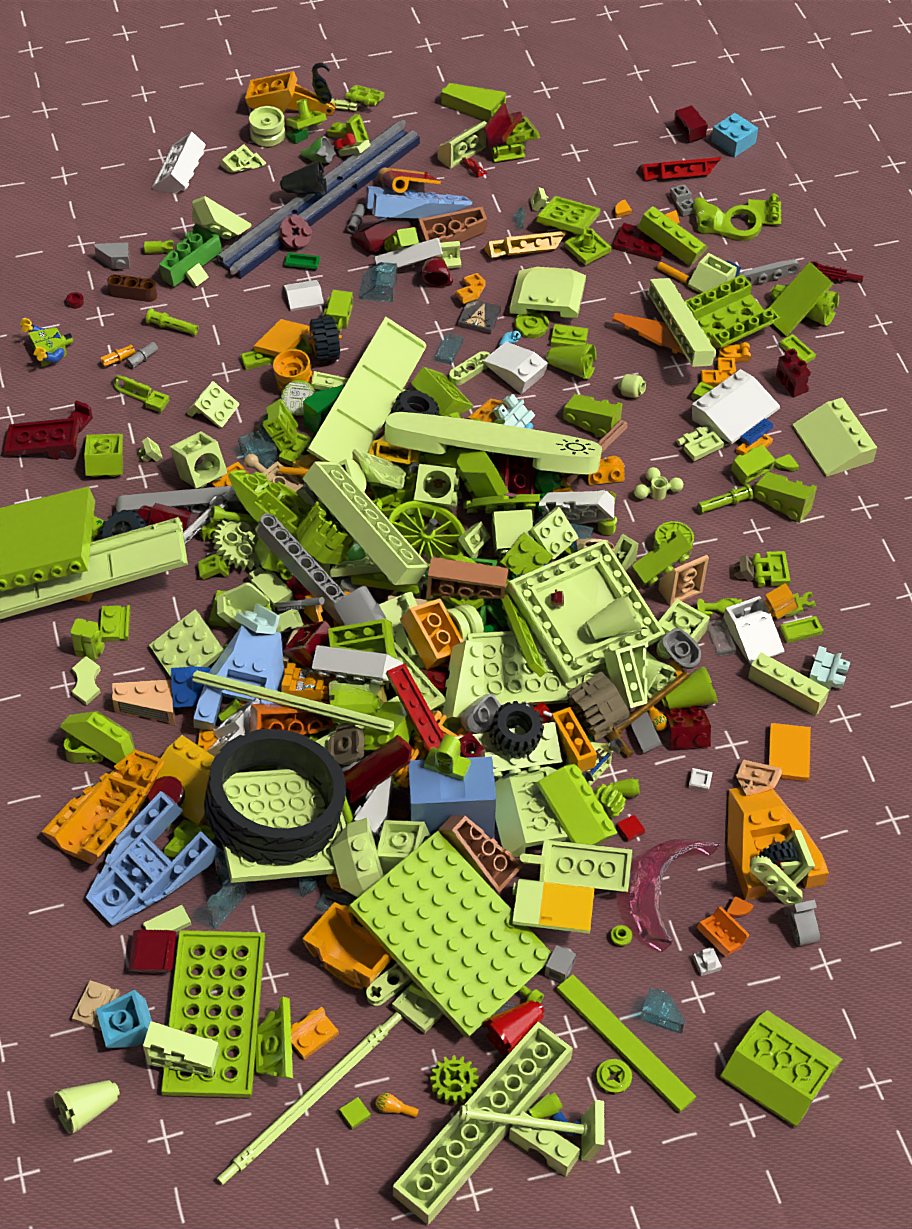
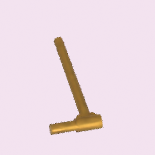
[606,671,690,758]

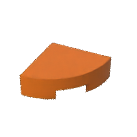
[727,896,754,918]

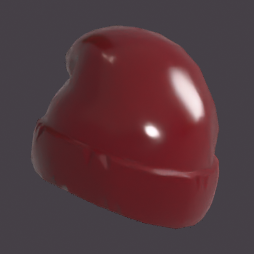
[421,257,453,287]

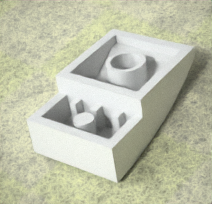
[207,698,260,756]

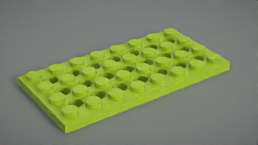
[162,930,266,1098]

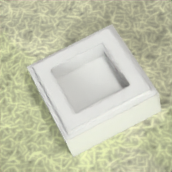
[689,768,712,792]

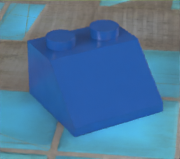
[171,666,212,710]

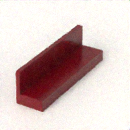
[484,103,523,146]
[343,735,412,803]

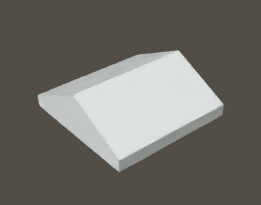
[284,280,324,311]

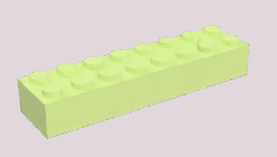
[303,462,429,585]

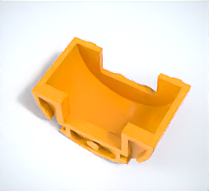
[303,902,393,989]

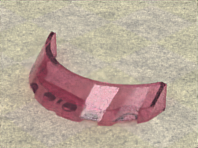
[628,839,721,952]

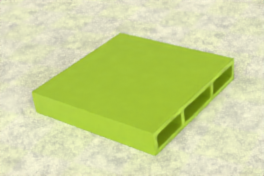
[0,486,95,592]

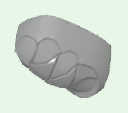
[662,628,701,669]
[460,694,500,733]

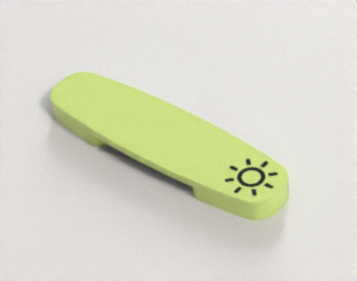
[384,412,602,474]

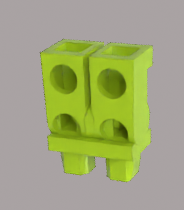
[263,399,298,452]

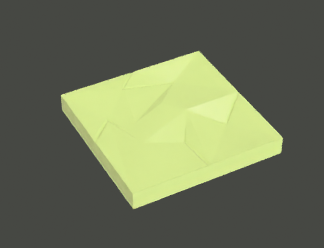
[506,540,665,684]

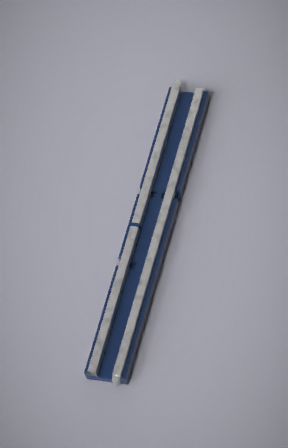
[216,120,420,279]

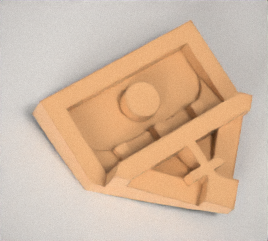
[736,760,782,796]

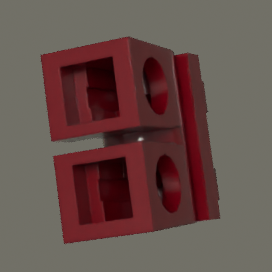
[775,348,811,398]

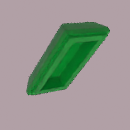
[284,252,321,270]

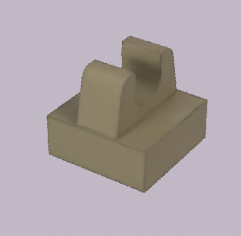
[733,555,755,582]

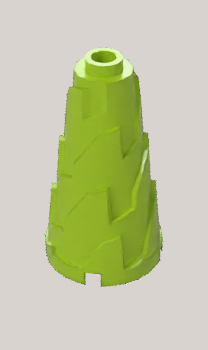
[770,284,839,326]

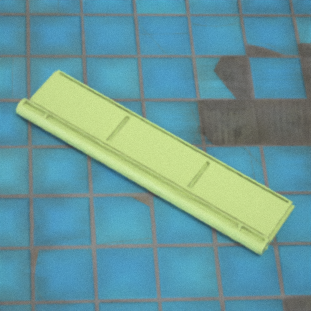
[307,317,426,462]
[0,517,188,619]

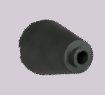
[280,161,327,194]

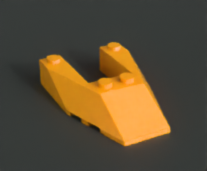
[727,787,829,900]

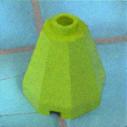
[330,684,380,728]

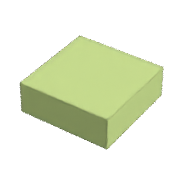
[185,263,208,287]

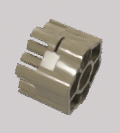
[567,672,630,742]

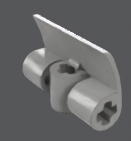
[334,586,395,637]

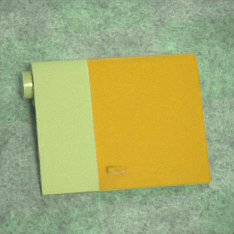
[513,879,594,934]

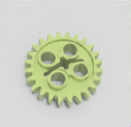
[212,519,261,570]

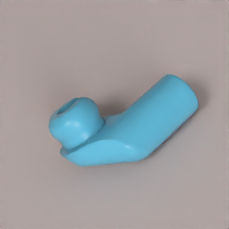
[498,331,521,348]

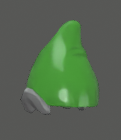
[301,136,336,164]

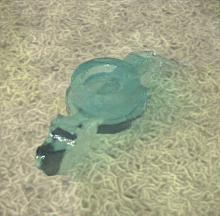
[514,206,526,228]

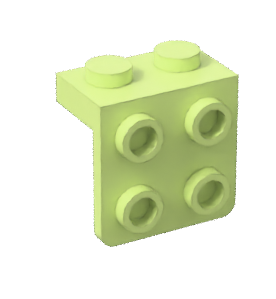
[216,583,270,630]

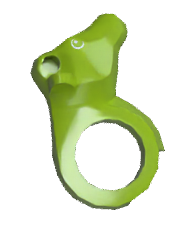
[692,197,762,241]

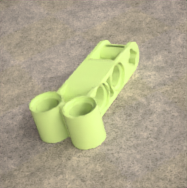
[366,963,413,1006]

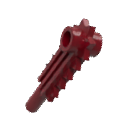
[807,261,863,282]

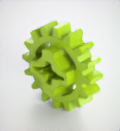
[430,1055,479,1105]

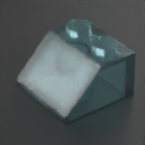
[359,262,397,302]

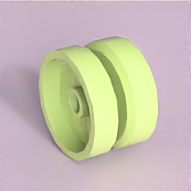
[249,106,285,147]
[446,604,484,641]

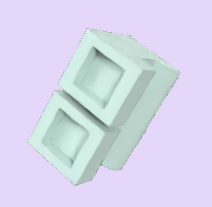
[493,394,535,428]
[809,646,850,691]

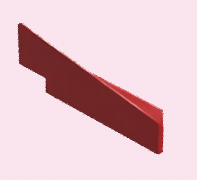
[640,157,721,181]

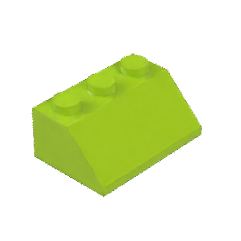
[411,367,474,416]

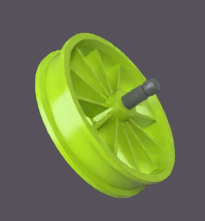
[388,501,465,578]

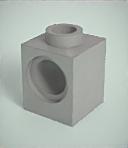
[545,945,576,983]

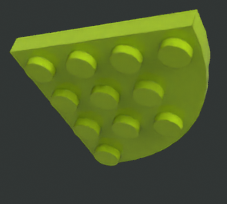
[463,494,540,514]

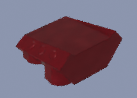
[129,929,176,974]

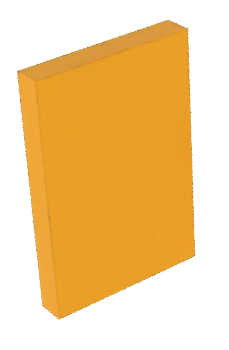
[254,319,310,356]
[768,723,811,781]

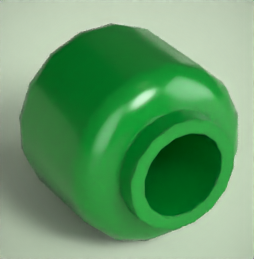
[535,470,562,493]

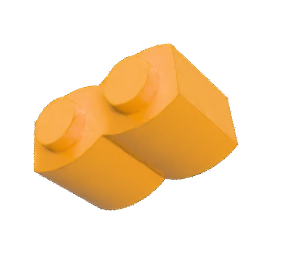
[764,583,798,620]

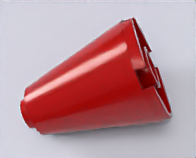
[482,1000,545,1057]

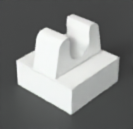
[693,948,722,976]

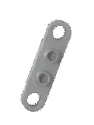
[737,259,800,285]

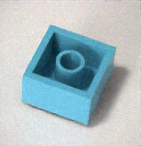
[711,113,758,157]

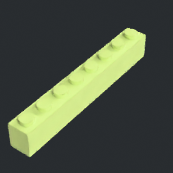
[648,278,716,367]

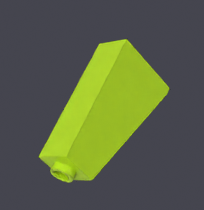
[440,83,506,122]

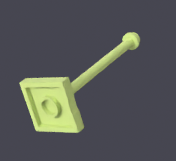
[459,1100,604,1161]

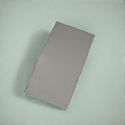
[670,185,696,216]
[631,711,662,753]

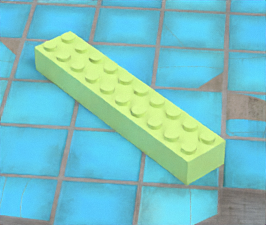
[393,1022,573,1225]

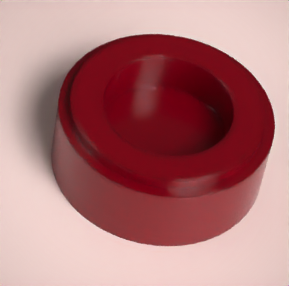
[66,292,84,309]

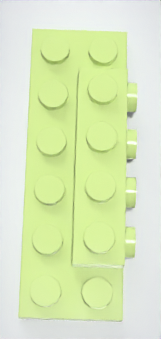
[456,722,562,777]

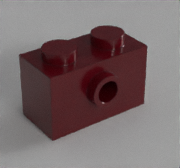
[674,105,708,142]

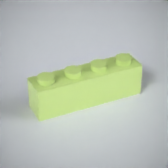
[748,652,829,716]

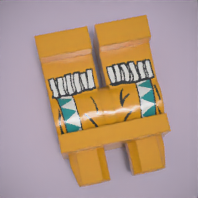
[281,663,337,702]

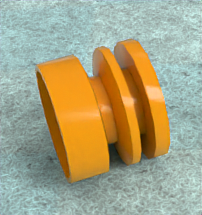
[273,349,313,393]

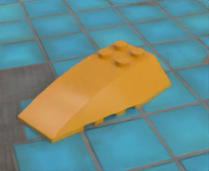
[41,749,164,865]

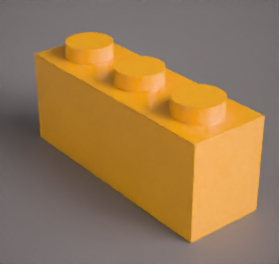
[551,707,597,772]

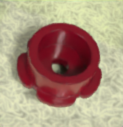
[551,589,564,608]

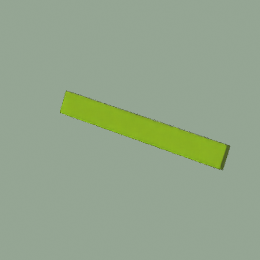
[557,974,696,1113]

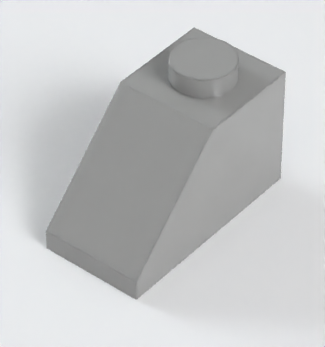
[94,242,130,270]

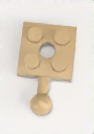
[244,454,304,492]

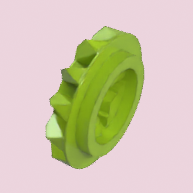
[596,1059,632,1094]

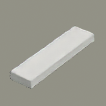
[375,238,443,274]

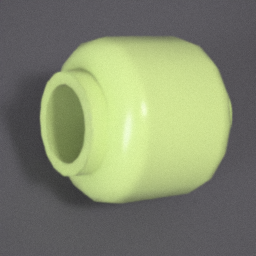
[618,374,646,398]

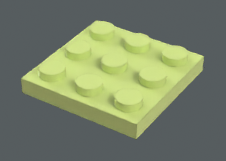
[149,610,224,677]

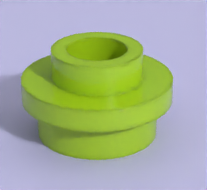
[611,925,632,946]

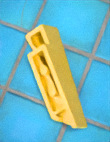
[484,231,566,258]

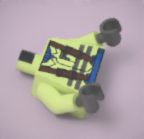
[561,738,624,786]

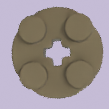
[328,723,364,765]

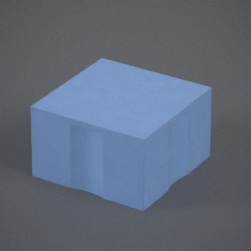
[408,756,496,839]

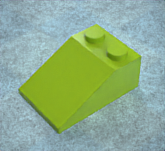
[84,434,123,477]
[363,701,413,756]

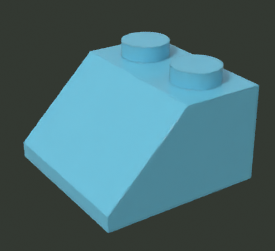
[96,990,152,1048]

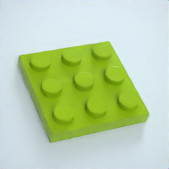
[537,196,600,235]

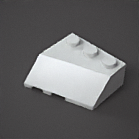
[539,490,615,526]

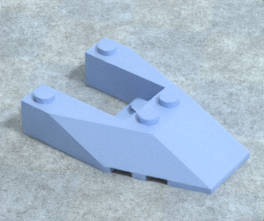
[365,186,472,220]
[193,624,285,731]
[86,791,223,926]

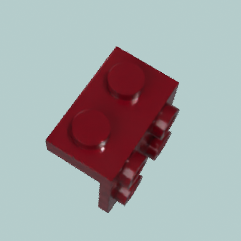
[665,707,711,749]

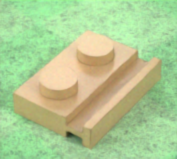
[72,980,120,1031]

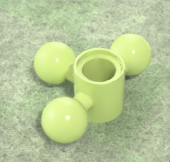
[634,467,684,500]

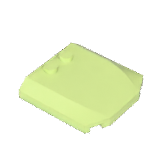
[510,267,586,318]

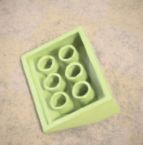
[792,398,877,477]

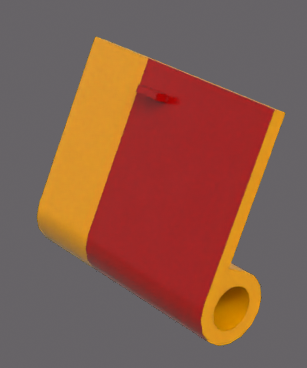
[378,168,441,193]

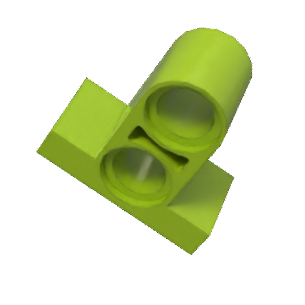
[424,735,471,781]

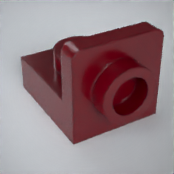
[68,400,93,432]

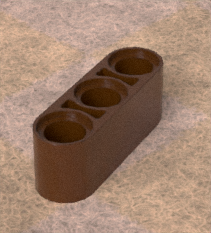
[107,274,157,302]

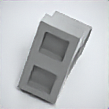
[783,900,820,946]

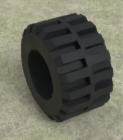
[391,390,439,416]
[489,701,544,758]

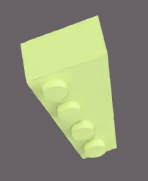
[441,640,485,725]

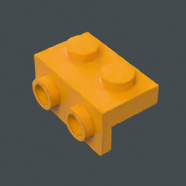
[588,456,625,485]

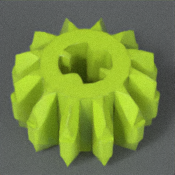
[593,784,626,818]

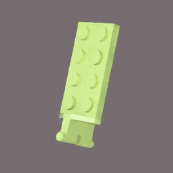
[520,840,632,892]

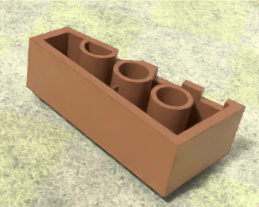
[418,207,487,243]
[426,557,508,599]
[438,816,525,893]

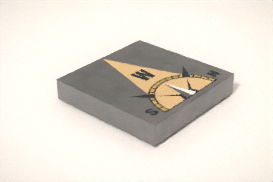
[458,300,501,334]

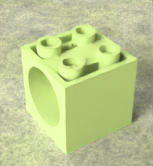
[170,431,228,489]
[414,464,460,513]
[491,509,534,559]
[377,820,431,875]

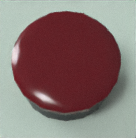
[147,776,185,807]

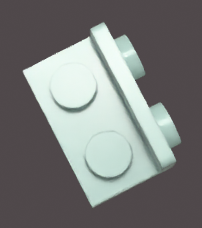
[235,604,280,635]

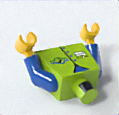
[20,318,74,367]

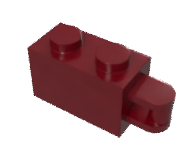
[137,503,192,532]

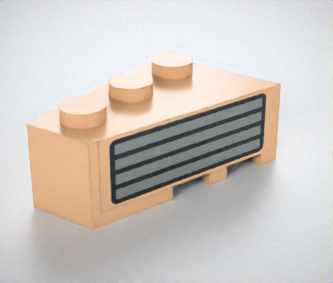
[112,679,175,725]

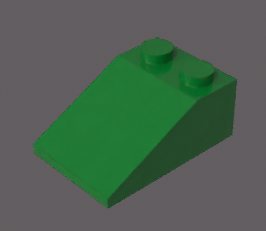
[303,384,345,434]

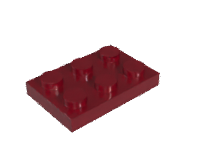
[613,223,666,262]

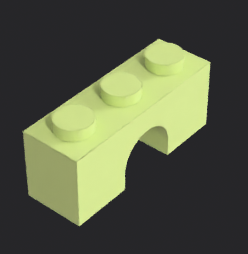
[509,1111,580,1177]

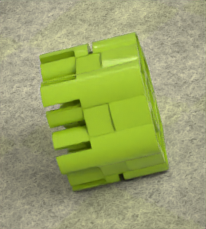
[296,501,356,565]

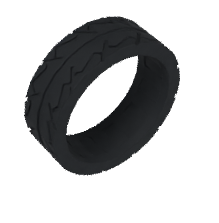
[204,729,346,865]

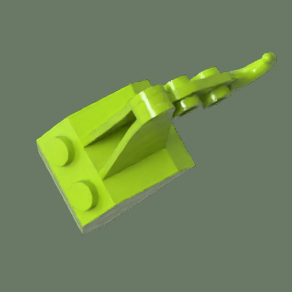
[424,419,509,497]

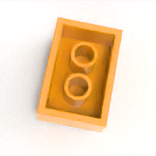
[400,599,464,669]

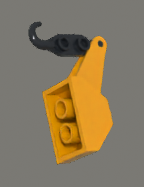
[245,63,336,115]

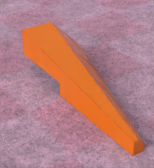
[612,313,688,360]

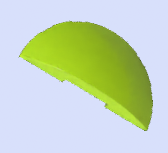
[228,470,311,541]

